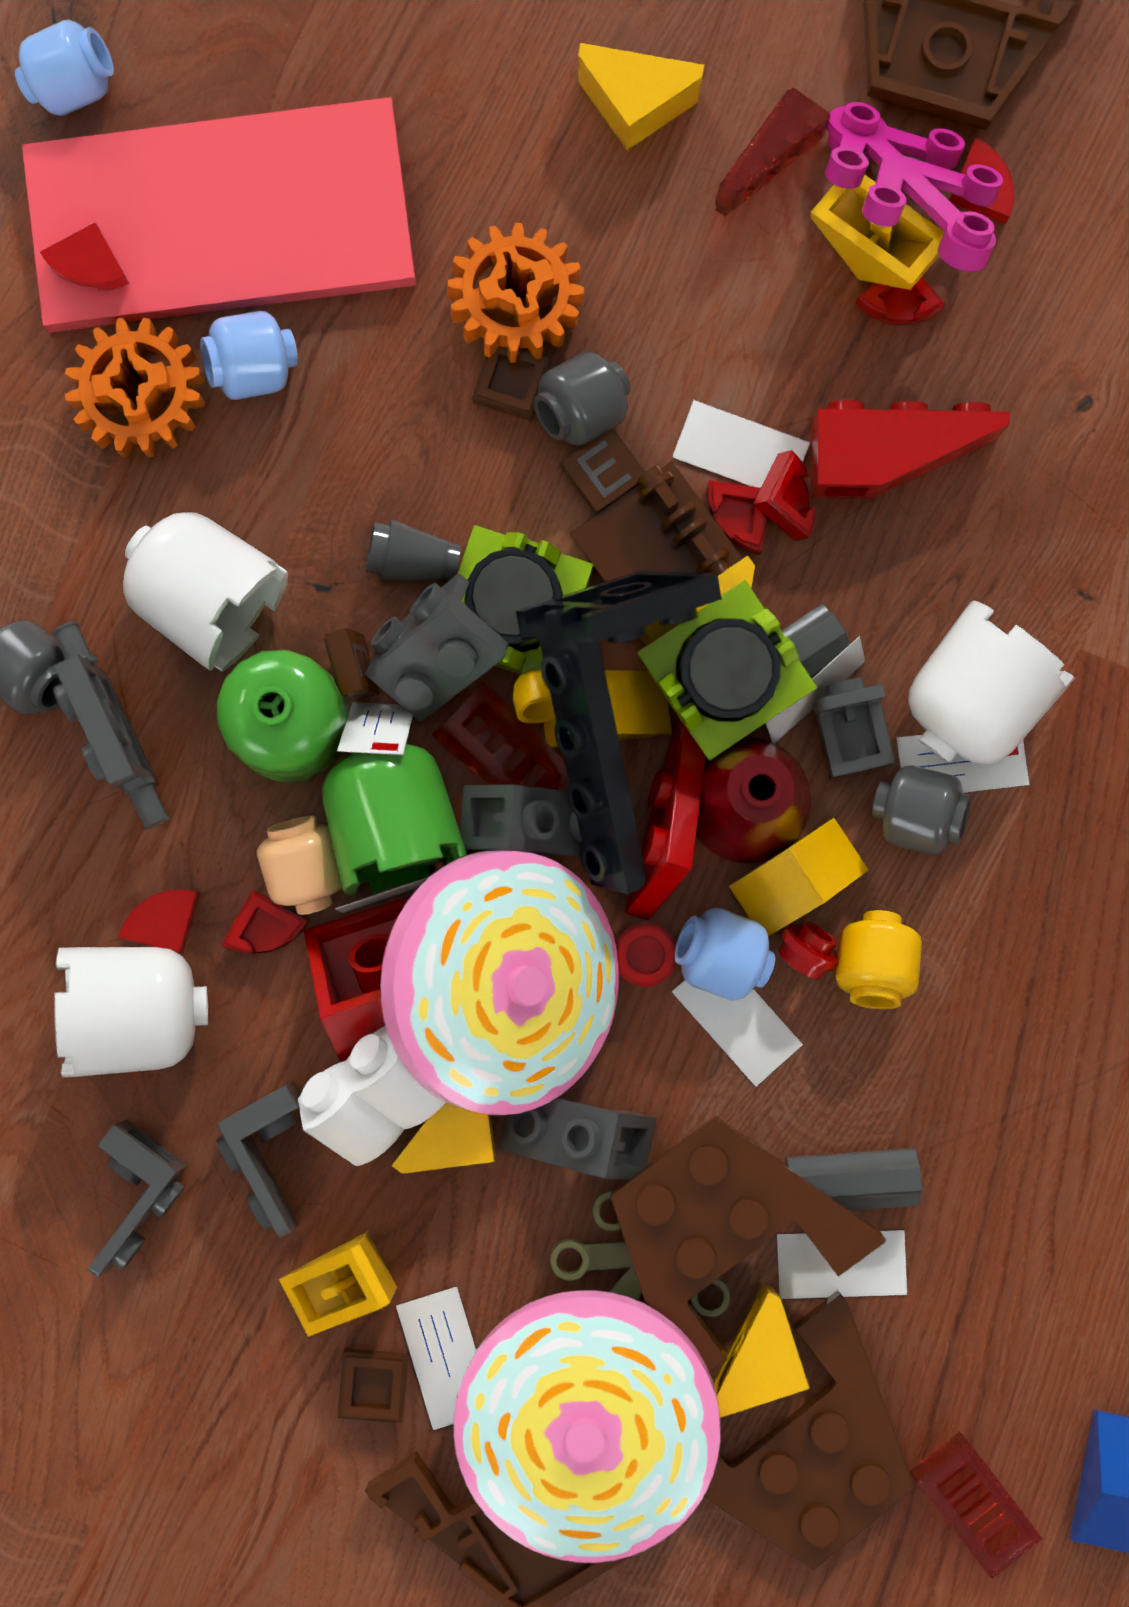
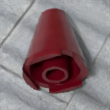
[696,737,811,863]

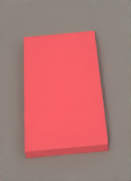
[22,97,417,333]

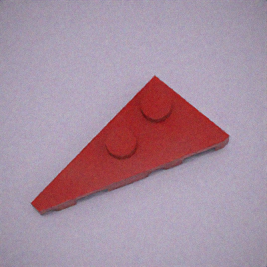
[625,710,711,920]

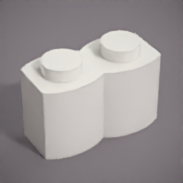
[298,1026,446,1166]

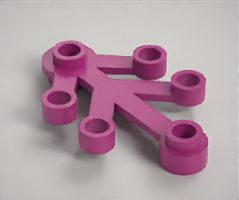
[825,102,1003,272]

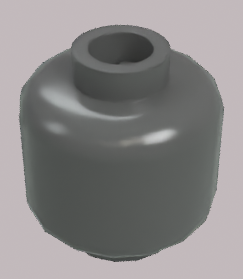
[534,351,630,446]
[0,620,65,715]
[872,766,971,855]

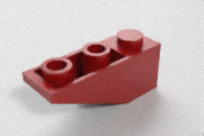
[810,400,1010,499]

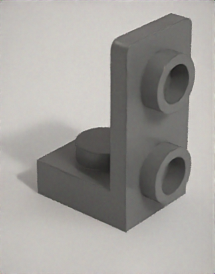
[460,785,583,857]
[216,1081,301,1238]
[499,1097,657,1180]
[88,1120,188,1278]

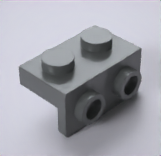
[365,573,509,722]

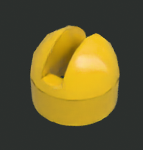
[513,669,555,724]

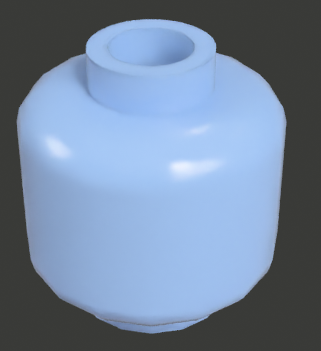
[15,19,114,116]
[200,311,298,400]
[675,907,775,1001]

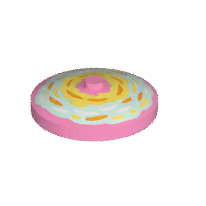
[381,850,619,1115]
[454,1290,720,1563]

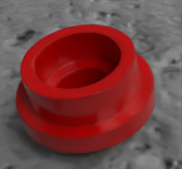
[778,922,839,980]

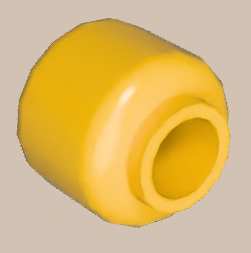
[836,910,922,1009]

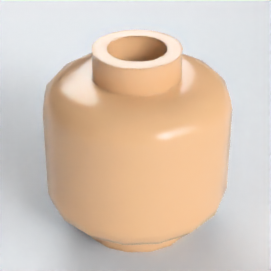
[257,815,342,915]

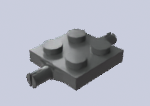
[52,621,170,830]

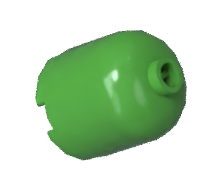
[216,649,351,783]
[322,744,467,895]

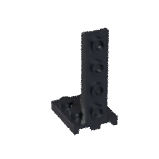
[515,571,722,894]

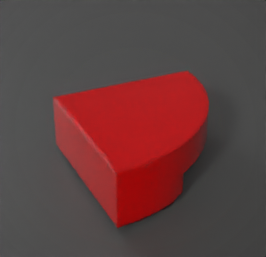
[949,138,1014,224]
[40,222,129,290]
[855,277,945,325]
[753,450,815,541]
[707,480,767,555]
[118,889,200,953]
[221,890,310,954]

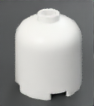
[123,512,288,672]
[908,600,1075,764]
[55,947,208,1077]

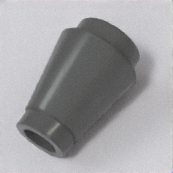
[366,519,461,581]

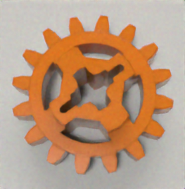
[447,222,584,363]
[65,318,205,458]

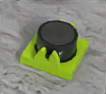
[458,525,594,675]
[636,580,818,761]

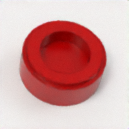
[616,923,676,987]

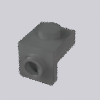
[813,677,895,779]

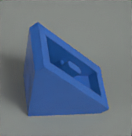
[1070,1409,1129,1553]

